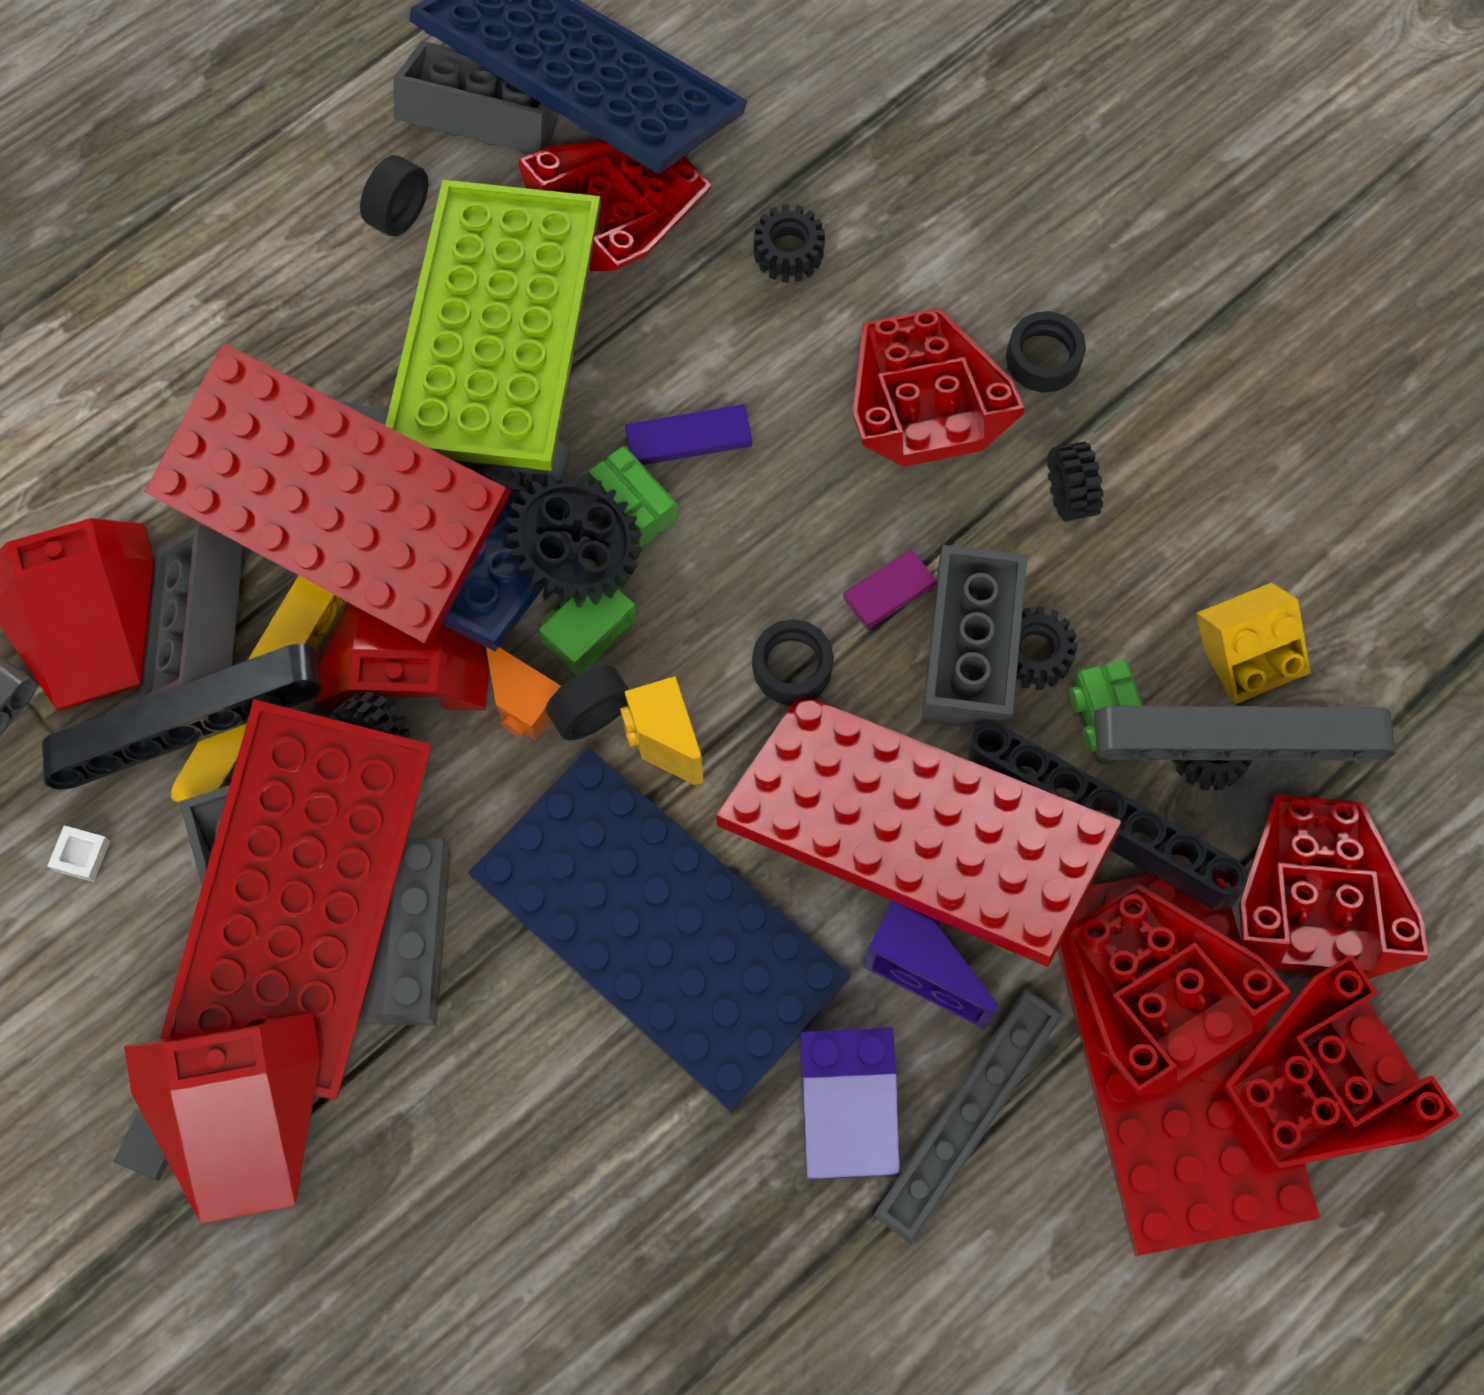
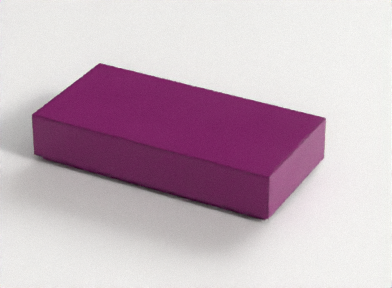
[843,549,936,630]

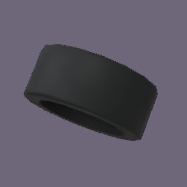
[360,155,429,237]
[1006,311,1086,393]
[752,619,834,705]
[546,665,629,741]

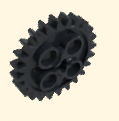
[502,472,642,607]

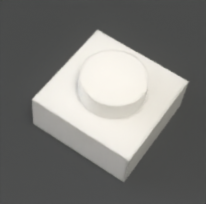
[47,825,110,882]

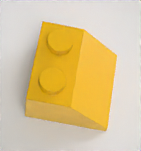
[620,676,704,785]

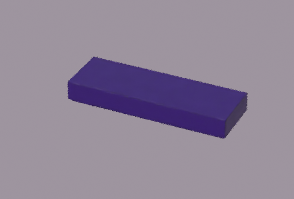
[625,404,752,465]

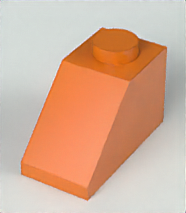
[486,647,562,741]

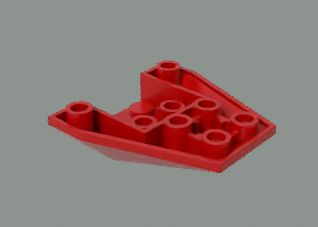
[518,141,711,271]
[853,308,1024,467]
[0,518,155,712]
[314,602,489,711]
[1239,794,1429,979]
[1065,883,1291,1095]
[1223,954,1460,1169]
[124,1012,321,1224]

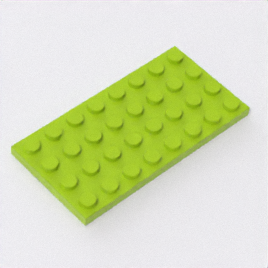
[385,180,601,471]

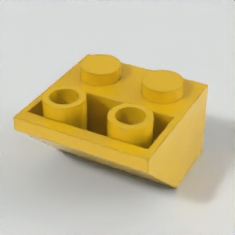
[1196,582,1311,704]

